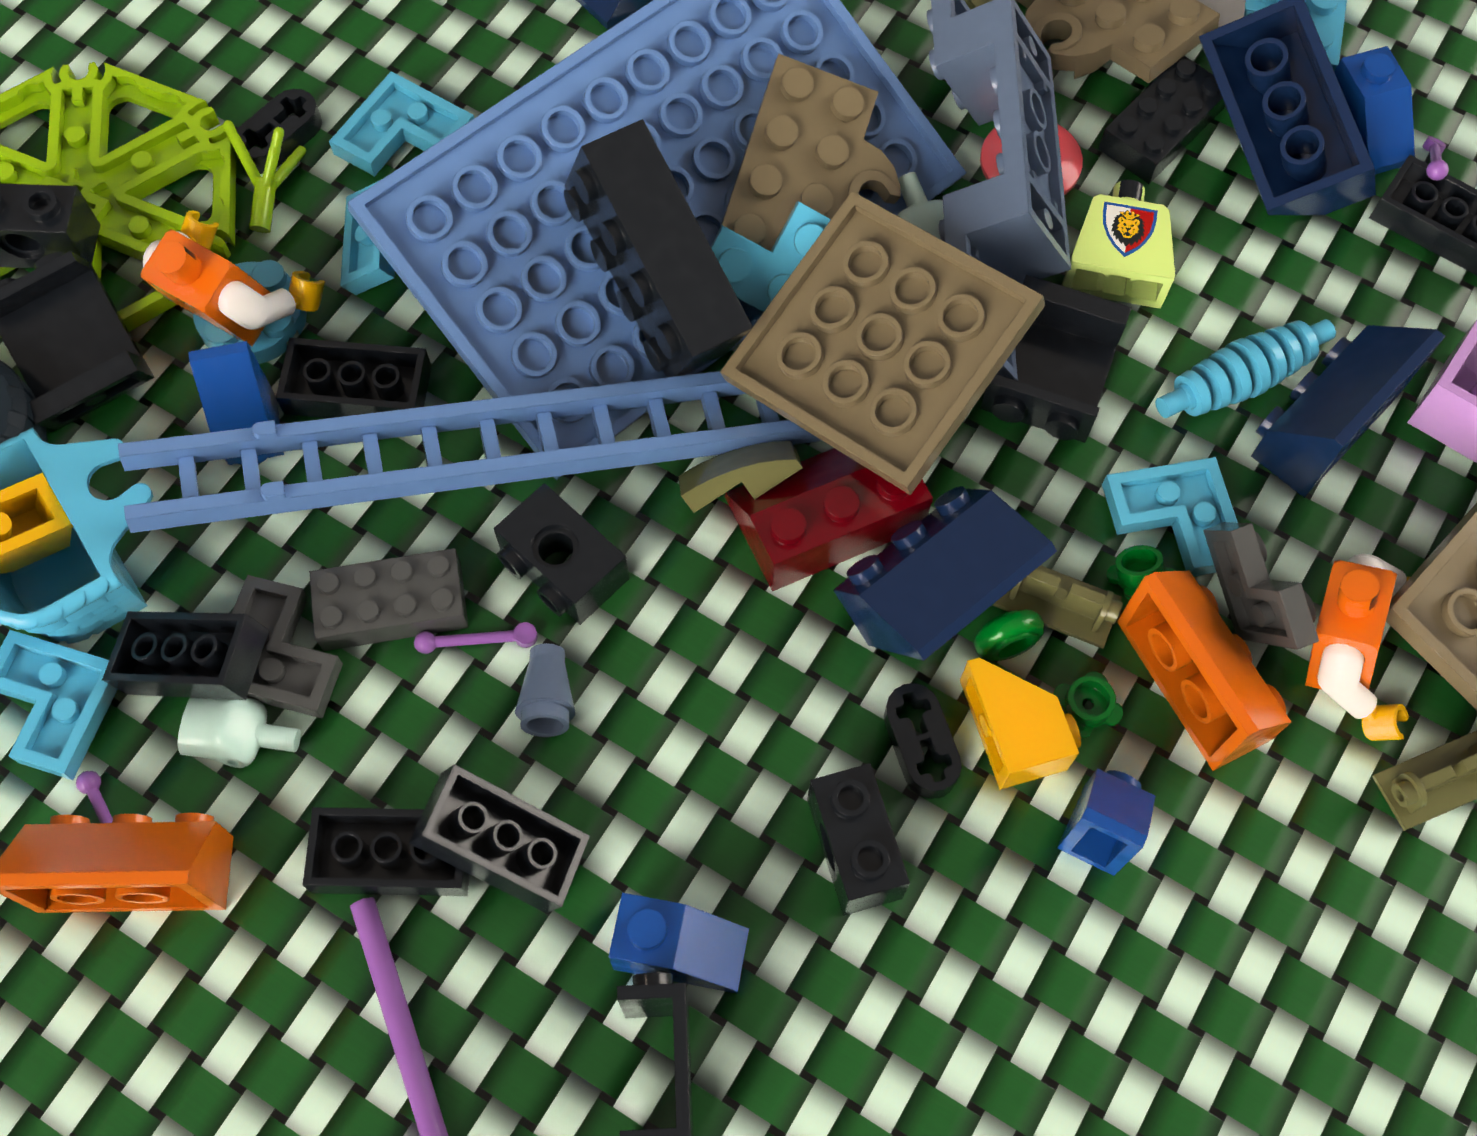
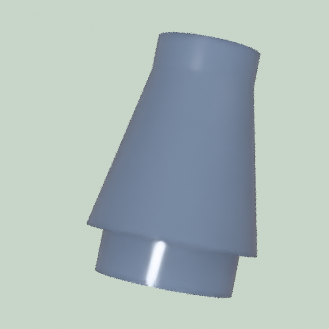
[515,643,576,737]

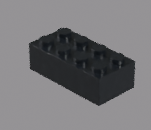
[564,119,753,377]

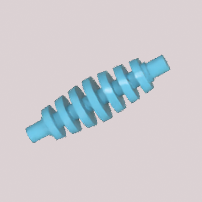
[1156,319,1336,418]

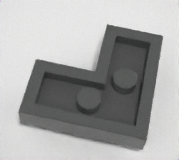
[1203,522,1319,650]
[232,575,343,718]

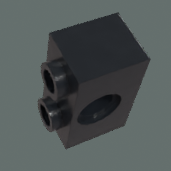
[0,184,100,268]
[493,483,629,625]
[807,763,910,916]

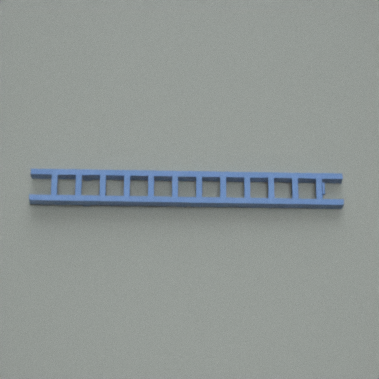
[118,371,822,533]

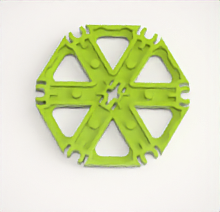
[0,62,237,338]

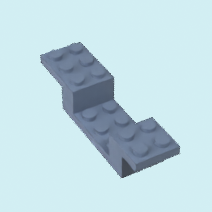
[927,0,1071,381]

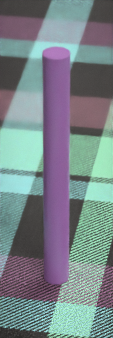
[350,897,449,1136]

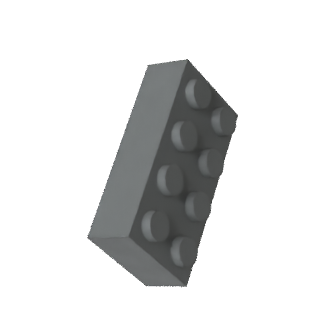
[309,548,469,652]

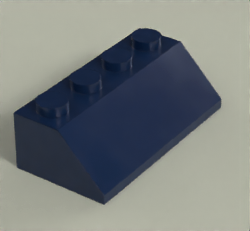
[1199,0,1376,215]

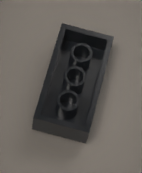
[1098,56,1225,184]
[1369,155,1477,275]
[275,337,432,418]
[102,611,269,700]
[409,764,590,913]
[303,807,469,896]

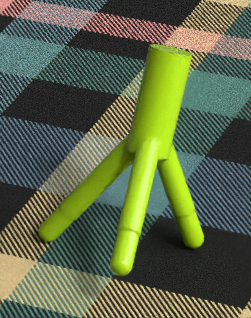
[223,120,306,233]

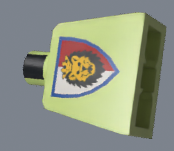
[1062,180,1175,309]

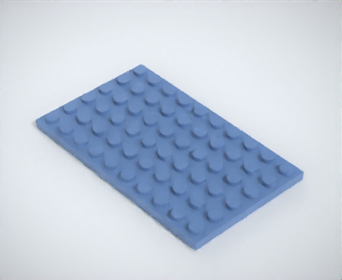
[347,0,967,480]

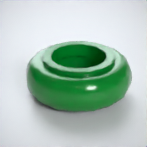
[974,609,1044,661]

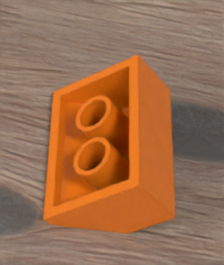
[1117,570,1291,771]
[0,813,234,913]

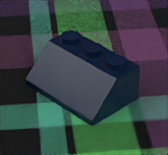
[1251,325,1445,498]
[833,486,1057,661]

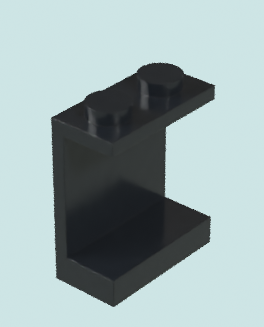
[0,251,155,430]
[980,275,1132,443]
[617,972,693,1136]

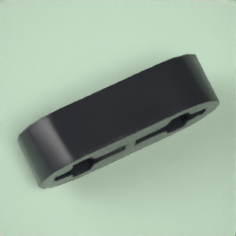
[235,89,322,174]
[884,683,962,799]

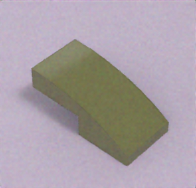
[678,441,803,513]

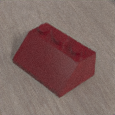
[725,448,933,592]

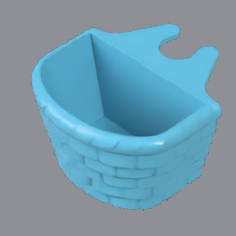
[0,427,153,644]

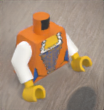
[140,210,325,347]
[1305,554,1410,741]

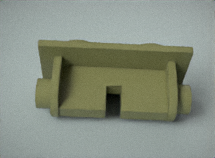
[993,565,1123,649]
[1372,730,1477,831]

